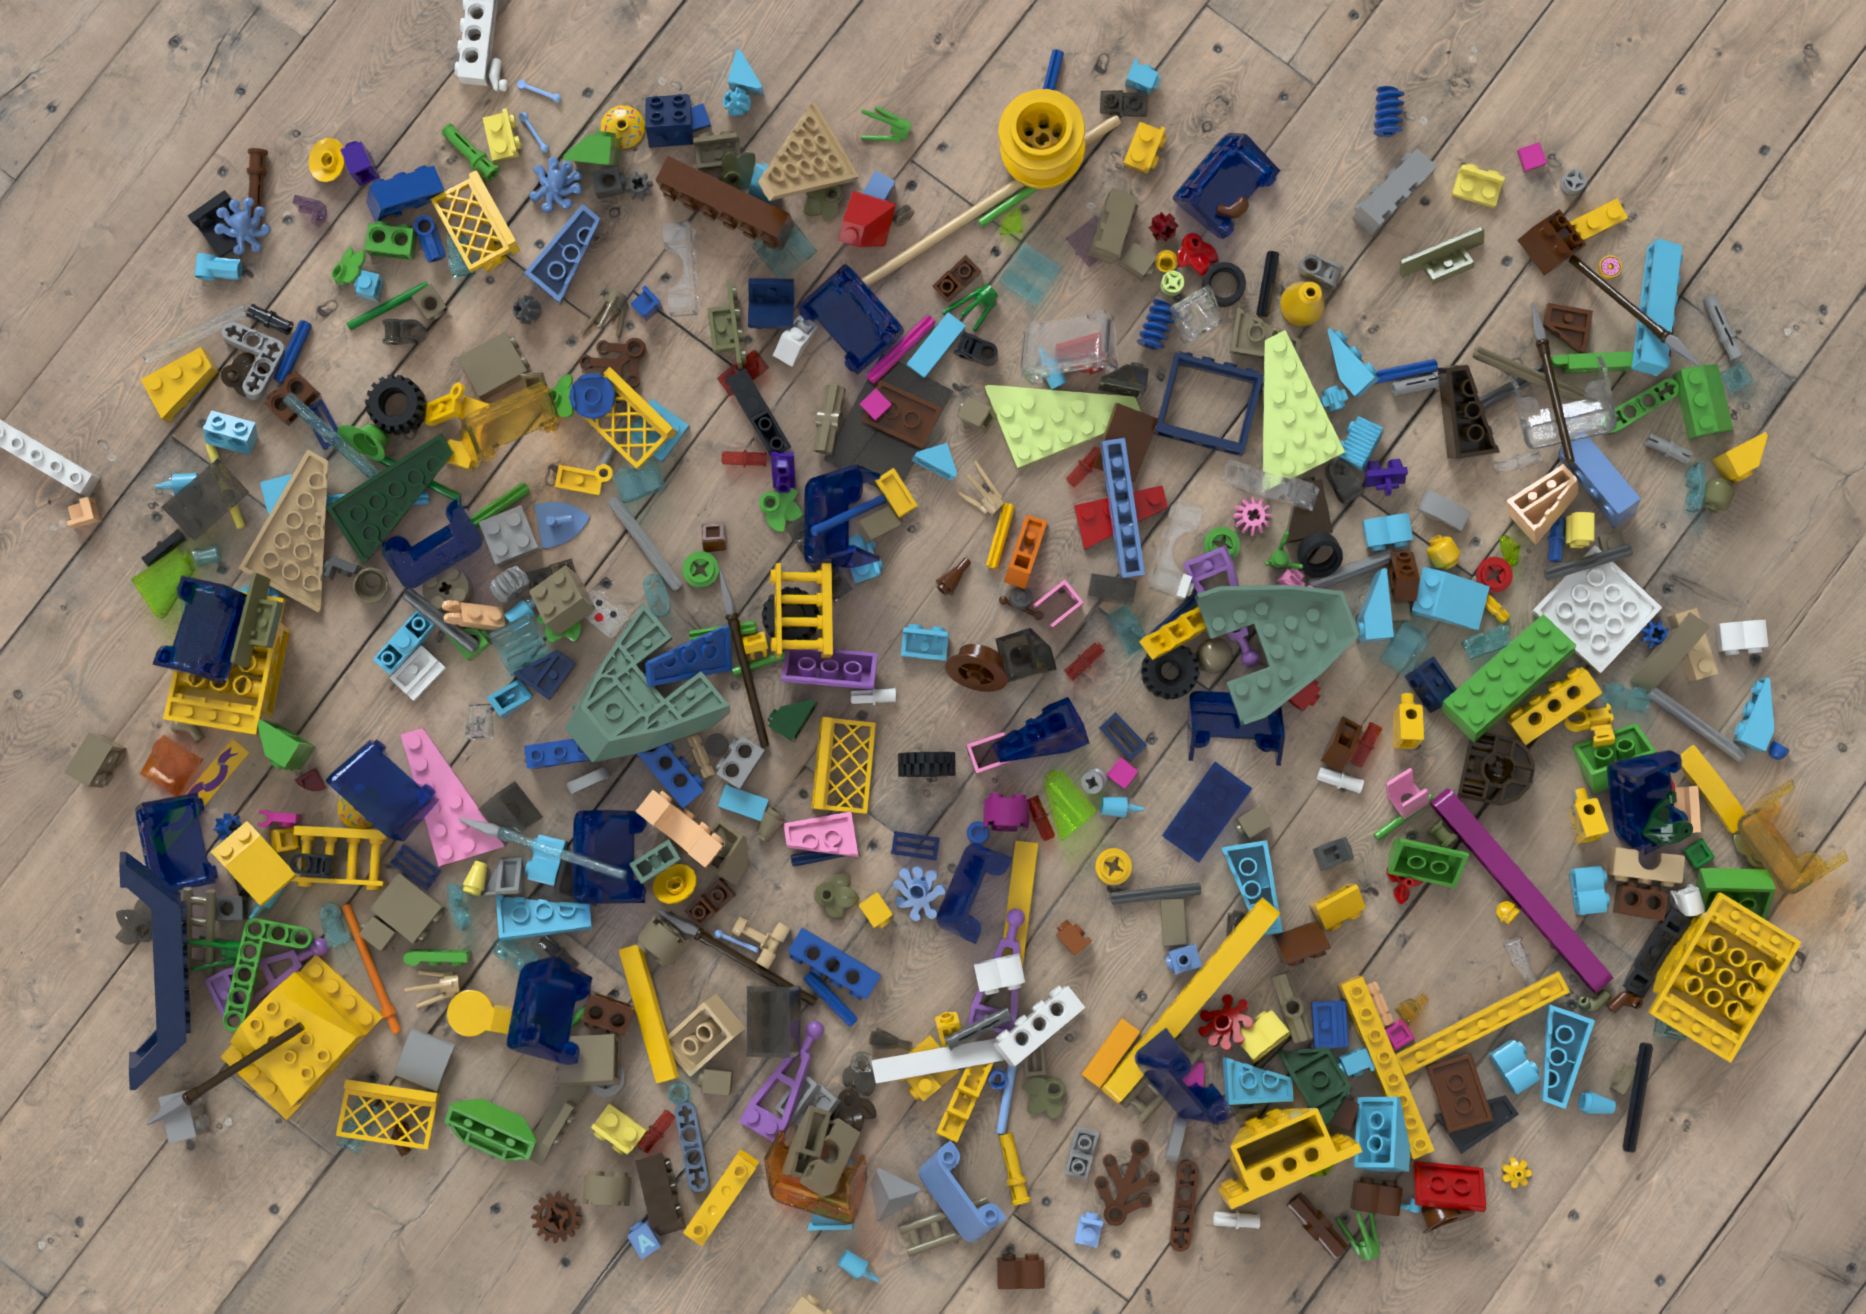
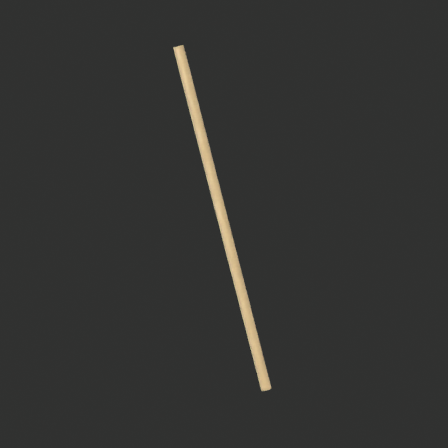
[815,114,1121,318]

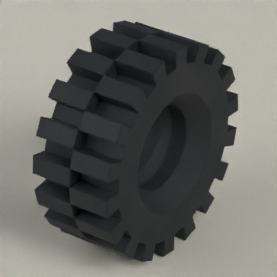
[1141,645,1200,700]
[898,752,956,777]

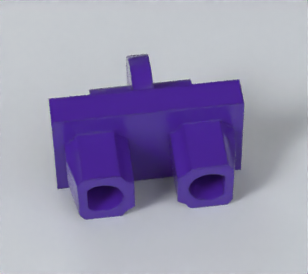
[771,452,796,493]
[1364,459,1408,496]

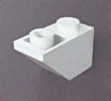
[773,315,819,367]

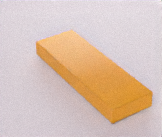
[1081,1018,1140,1088]

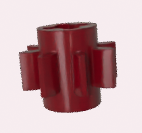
[1149,212,1179,242]

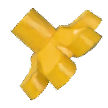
[1501,1157,1532,1188]

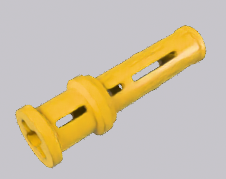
[998,1132,1032,1206]

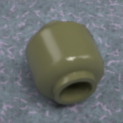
[1700,477,1735,513]

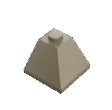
[708,819,748,885]

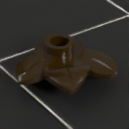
[221,353,267,397]
[830,1089,876,1132]

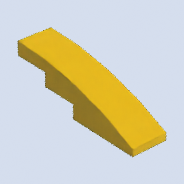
[1139,608,1207,660]
[1675,745,1750,834]
[935,1062,994,1144]

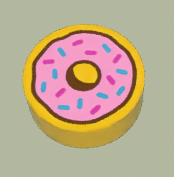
[1597,255,1622,279]

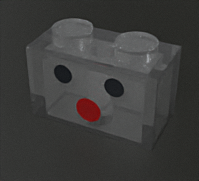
[584,590,631,641]

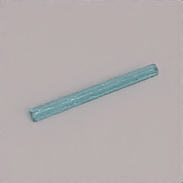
[283,393,380,479]

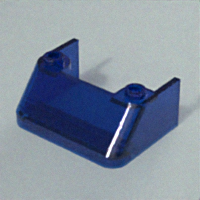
[804,464,880,568]
[1187,691,1285,766]

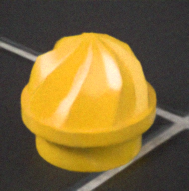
[1155,250,1178,273]
[1496,901,1520,925]

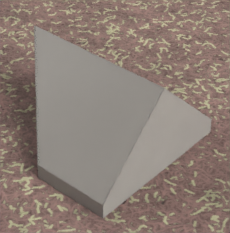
[481,857,524,895]
[871,1168,920,1222]

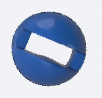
[1769,741,1790,760]
[989,1069,1008,1090]

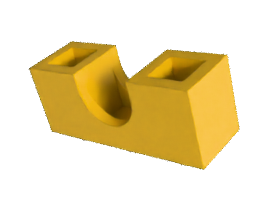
[446,396,495,472]

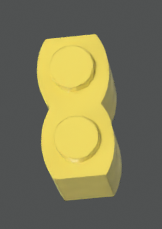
[1565,512,1595,549]
[1239,1010,1290,1063]

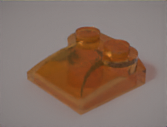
[140,735,204,798]

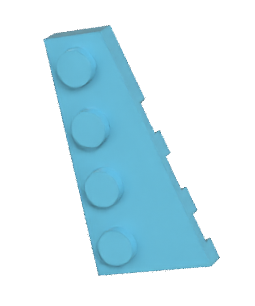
[496,895,592,941]

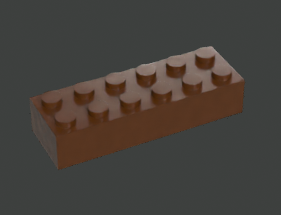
[656,156,794,249]

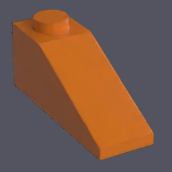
[1004,514,1048,589]

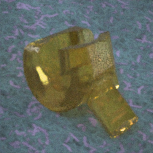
[1395,994,1428,1027]

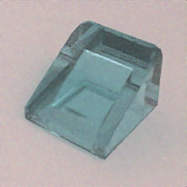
[1720,361,1754,394]

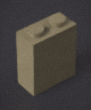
[457,332,531,401]
[370,872,446,943]
[556,1034,620,1087]

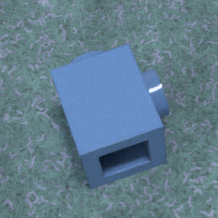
[1165,944,1202,974]

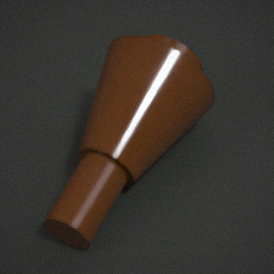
[936,557,971,595]

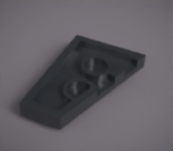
[1434,1095,1519,1154]

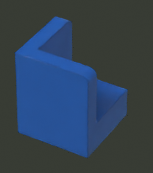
[630,285,663,322]

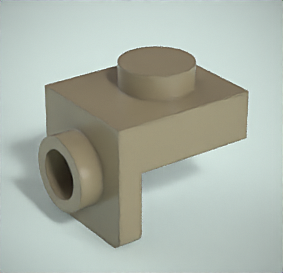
[1610,1064,1650,1095]

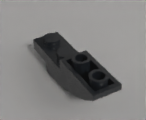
[725,368,791,456]

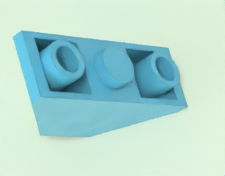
[372,610,435,675]

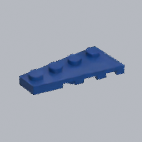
[645,625,732,686]

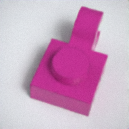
[258,810,302,828]

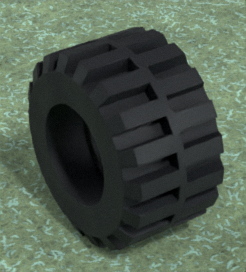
[365,374,427,435]
[762,586,820,640]

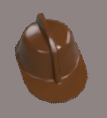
[1421,1206,1476,1234]

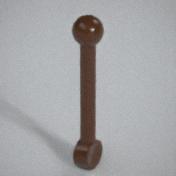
[999,596,1043,620]

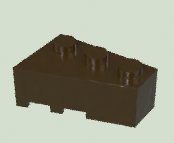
[635,1153,686,1236]

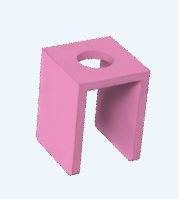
[1033,580,1084,630]
[966,732,1014,774]
[1386,768,1429,820]

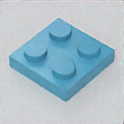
[626,399,690,463]

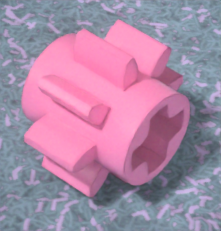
[1277,569,1305,586]

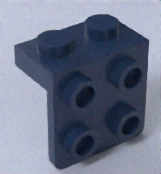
[645,94,694,148]
[748,278,794,329]

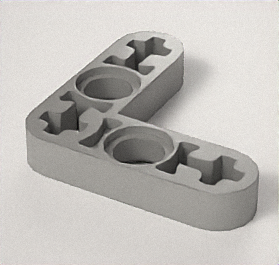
[221,322,285,400]

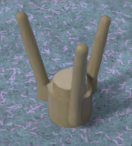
[581,289,628,338]

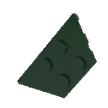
[1277,1047,1353,1128]

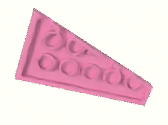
[401,728,506,867]

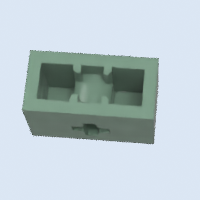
[629,839,683,884]

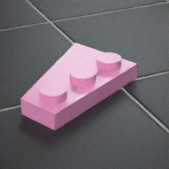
[783,812,859,857]

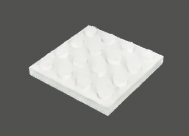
[1532,545,1662,674]

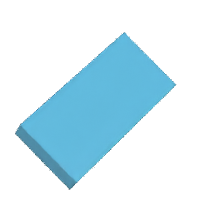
[718,785,769,821]

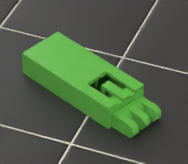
[1551,351,1634,374]

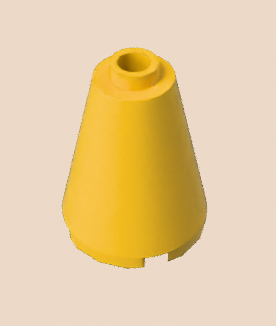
[1280,282,1325,327]

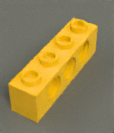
[1506,667,1602,745]

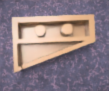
[1507,464,1579,545]

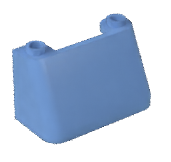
[919,1140,1007,1242]

